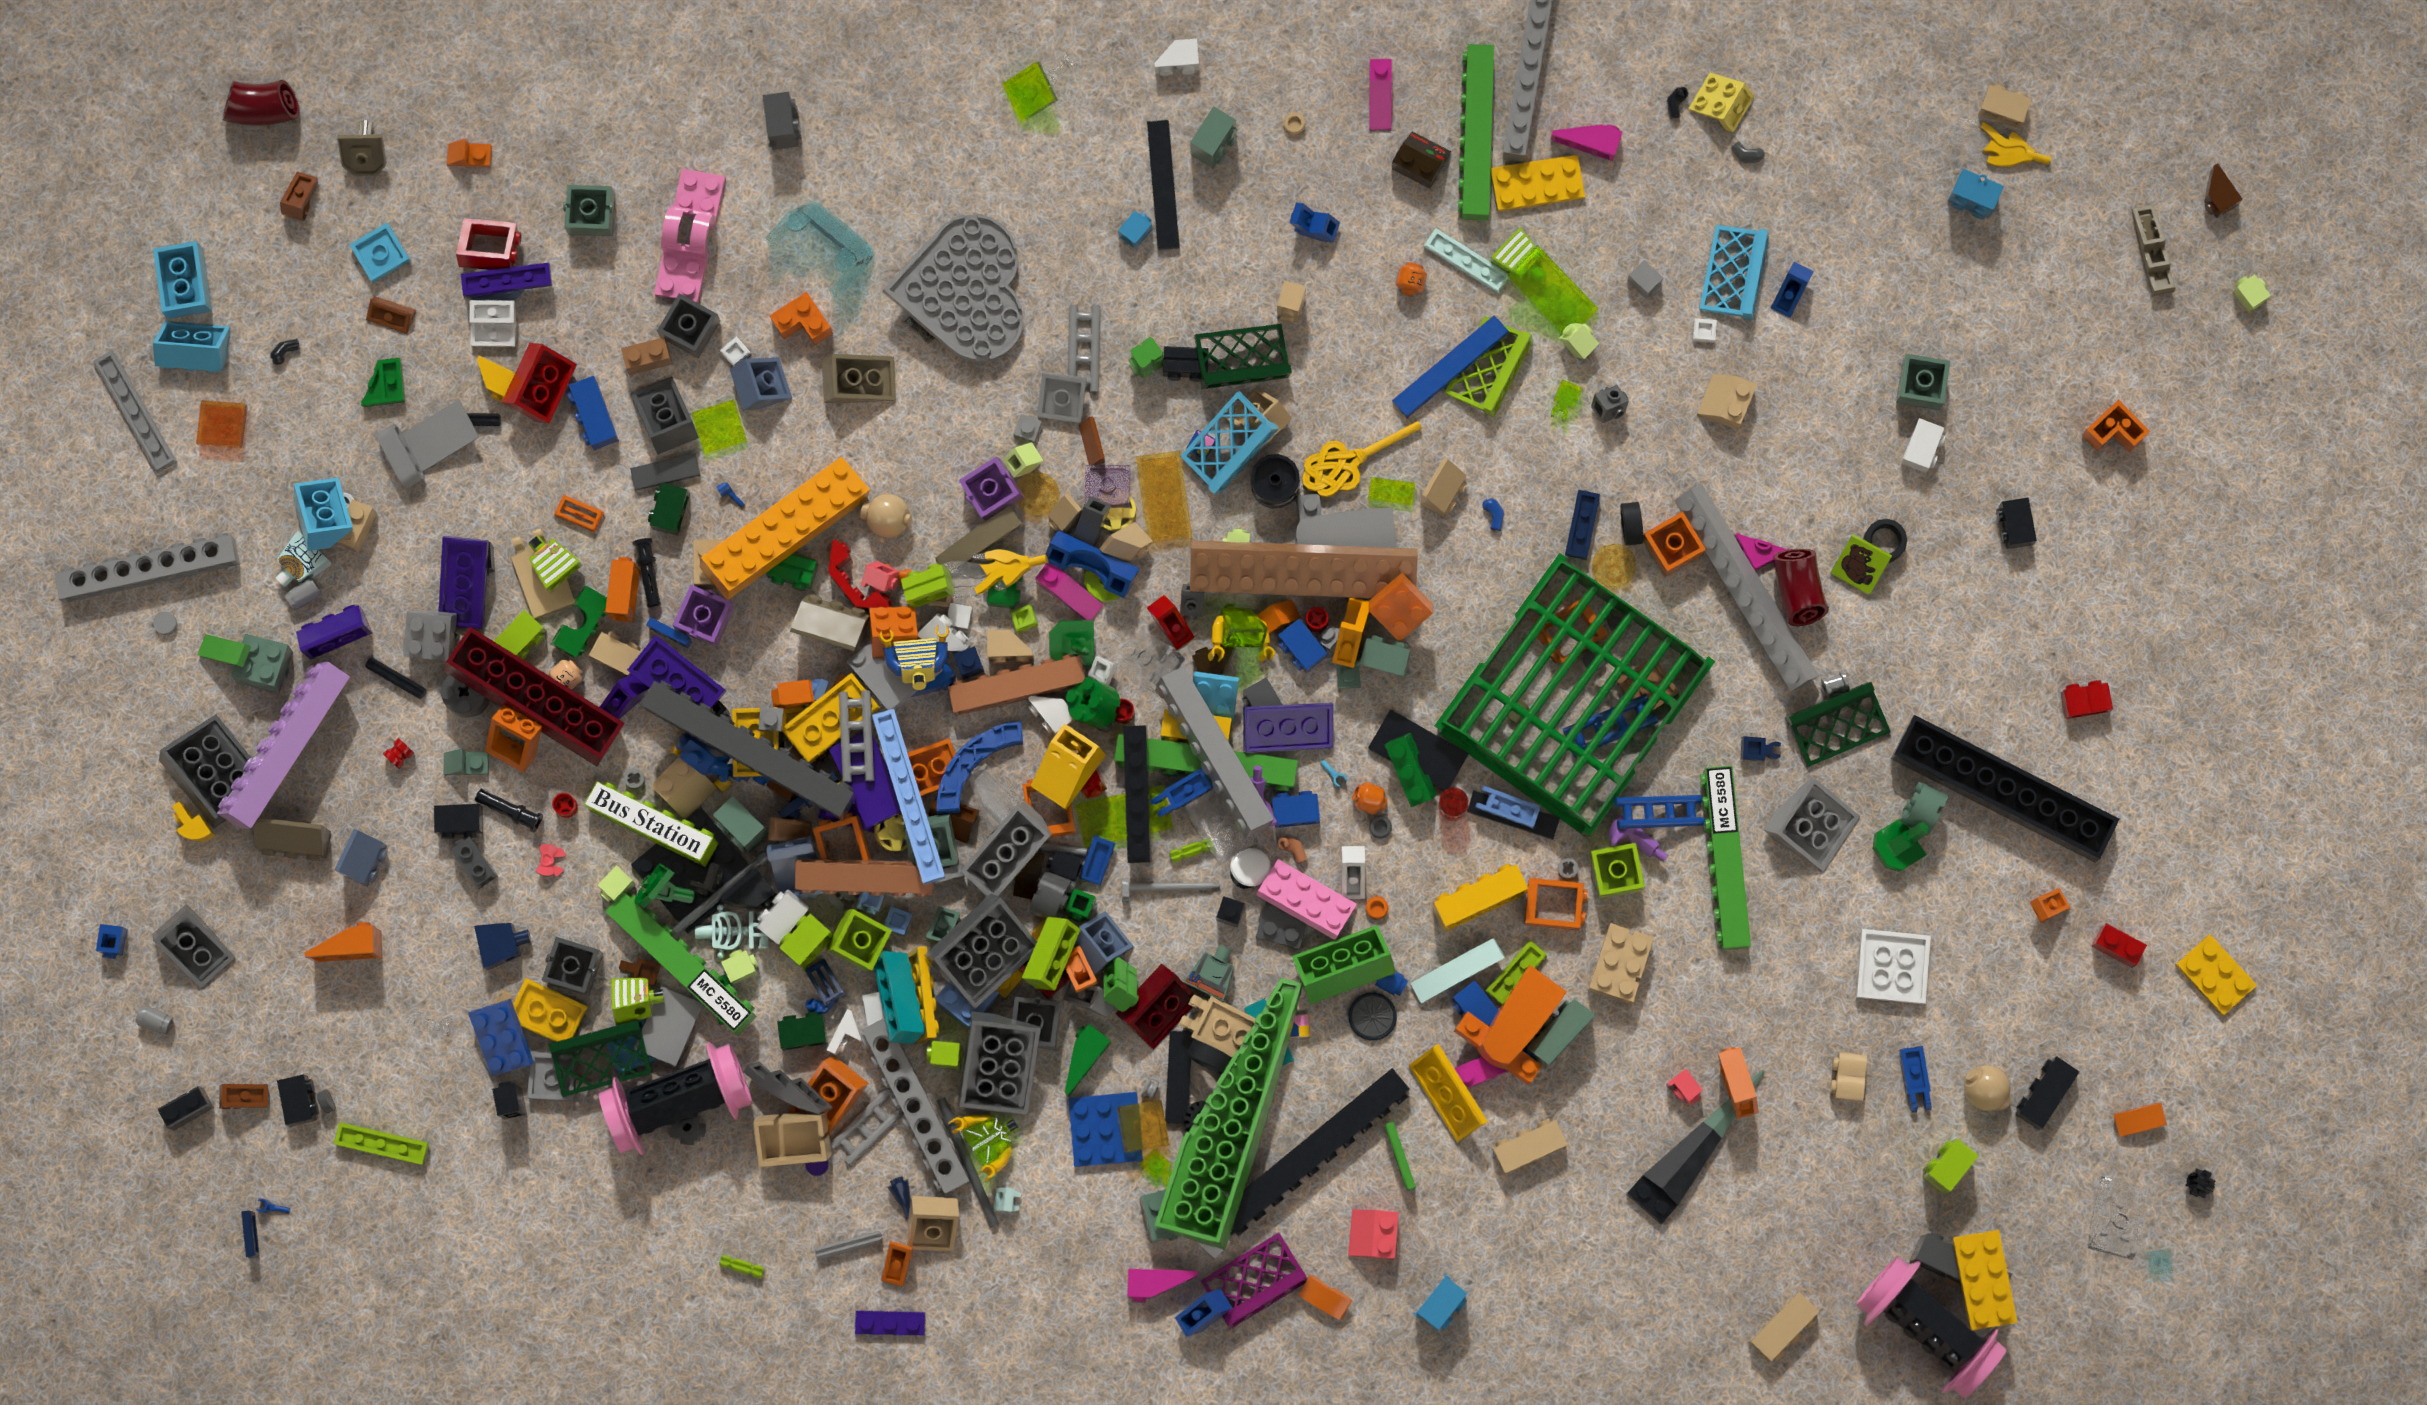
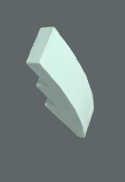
[1410,938,1505,1003]

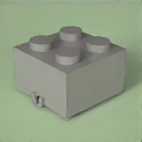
[403,609,458,661]

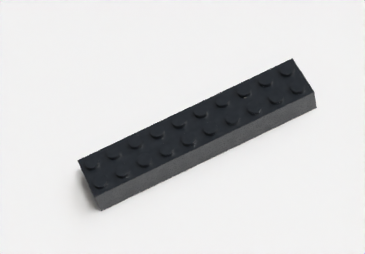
[1891,715,2120,863]

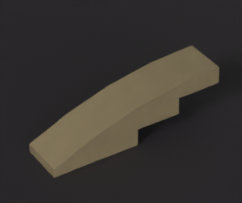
[2132,205,2176,296]
[936,506,1022,575]

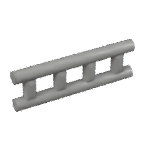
[1068,305,1100,393]
[839,690,874,783]
[830,1083,917,1166]

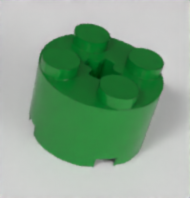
[1066,677,1120,728]

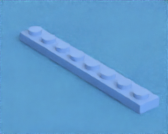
[872,709,945,885]

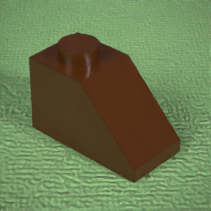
[2204,163,2243,219]

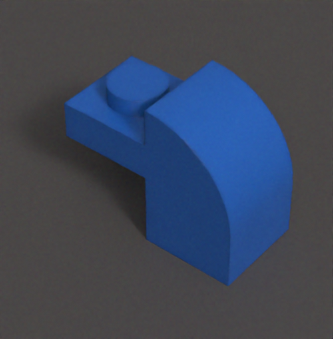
[1289,202,1340,243]

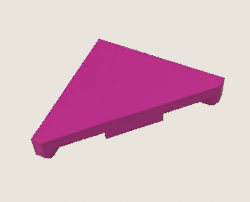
[1734,533,1789,571]

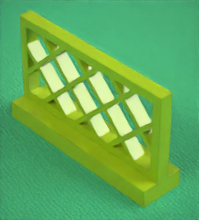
[1445,316,1533,418]

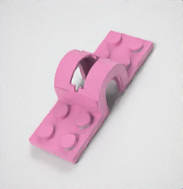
[654,169,726,303]

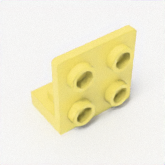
[1689,73,1755,133]

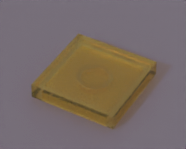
[1117,1100,1170,1153]

